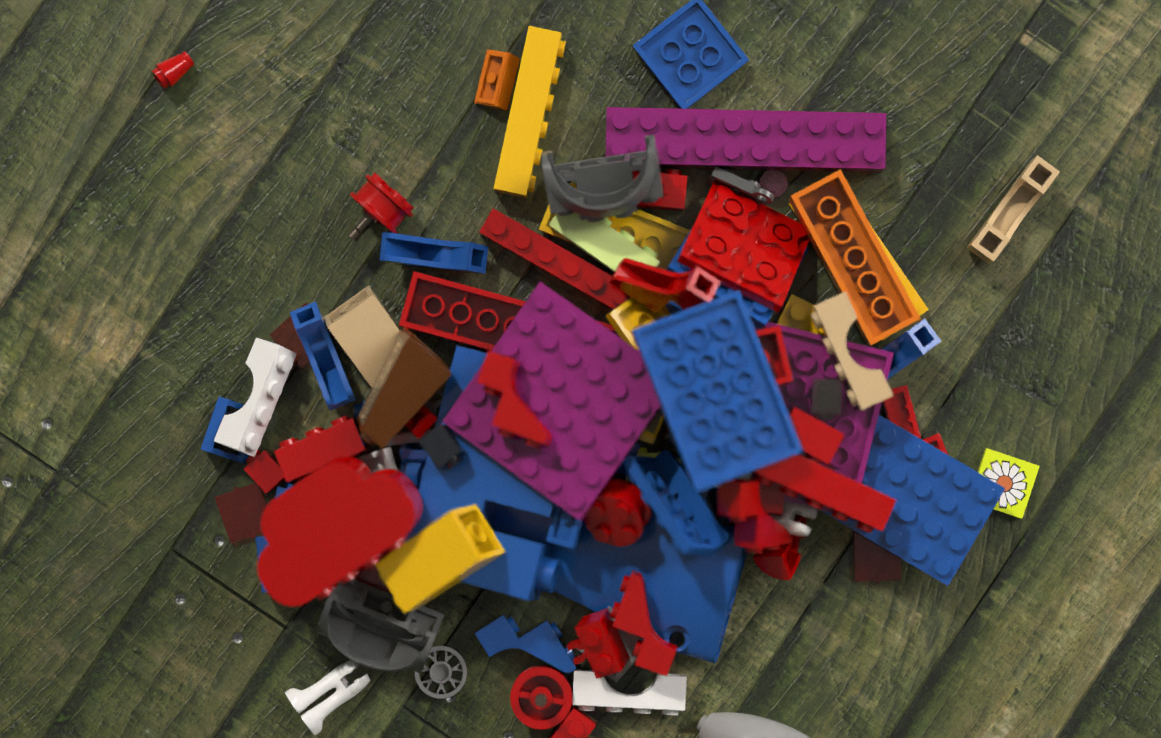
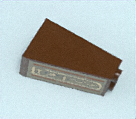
[357,326,452,449]

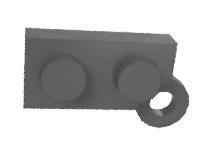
[707,166,774,205]

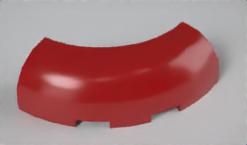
[753,513,807,580]

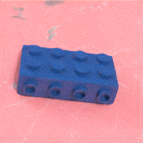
[622,450,729,555]

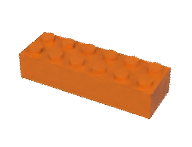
[788,169,921,346]

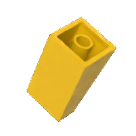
[375,504,505,613]

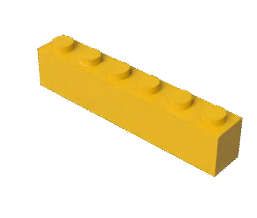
[493,26,566,198]

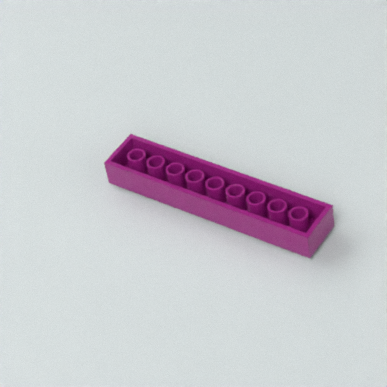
[605,107,886,173]

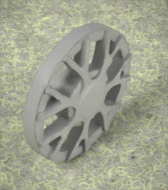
[415,646,467,699]

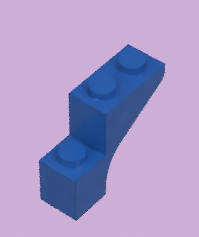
[380,232,489,274]
[290,302,356,411]
[880,318,941,379]
[475,614,577,673]

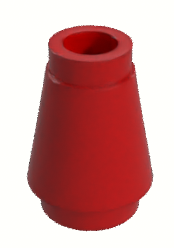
[151,51,194,89]

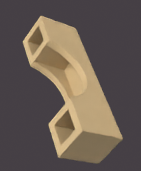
[967,155,1060,264]
[810,292,893,410]

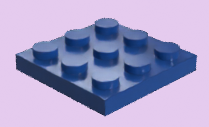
[632,0,749,109]

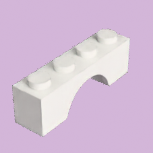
[214,338,297,457]
[572,669,687,715]

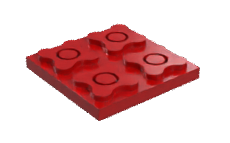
[677,180,810,313]

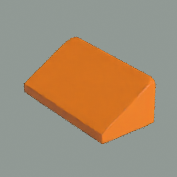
[474,50,520,111]

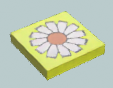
[978,448,1040,519]

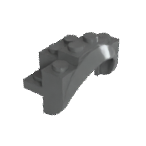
[542,135,663,222]
[316,579,444,674]

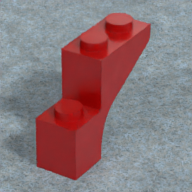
[610,258,720,313]
[477,350,552,448]
[717,478,792,553]
[610,570,677,676]

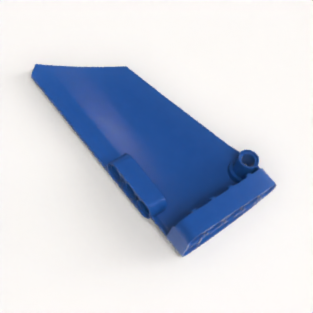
[490,503,748,664]

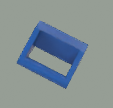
[200,397,249,464]
[546,504,584,549]

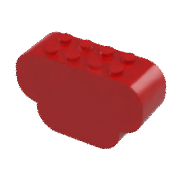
[257,456,423,606]

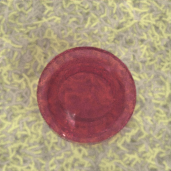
[759,170,787,198]

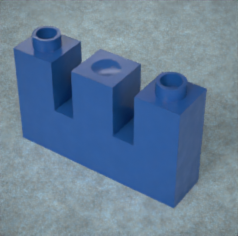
[404,346,561,600]

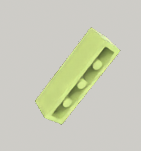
[549,212,660,272]

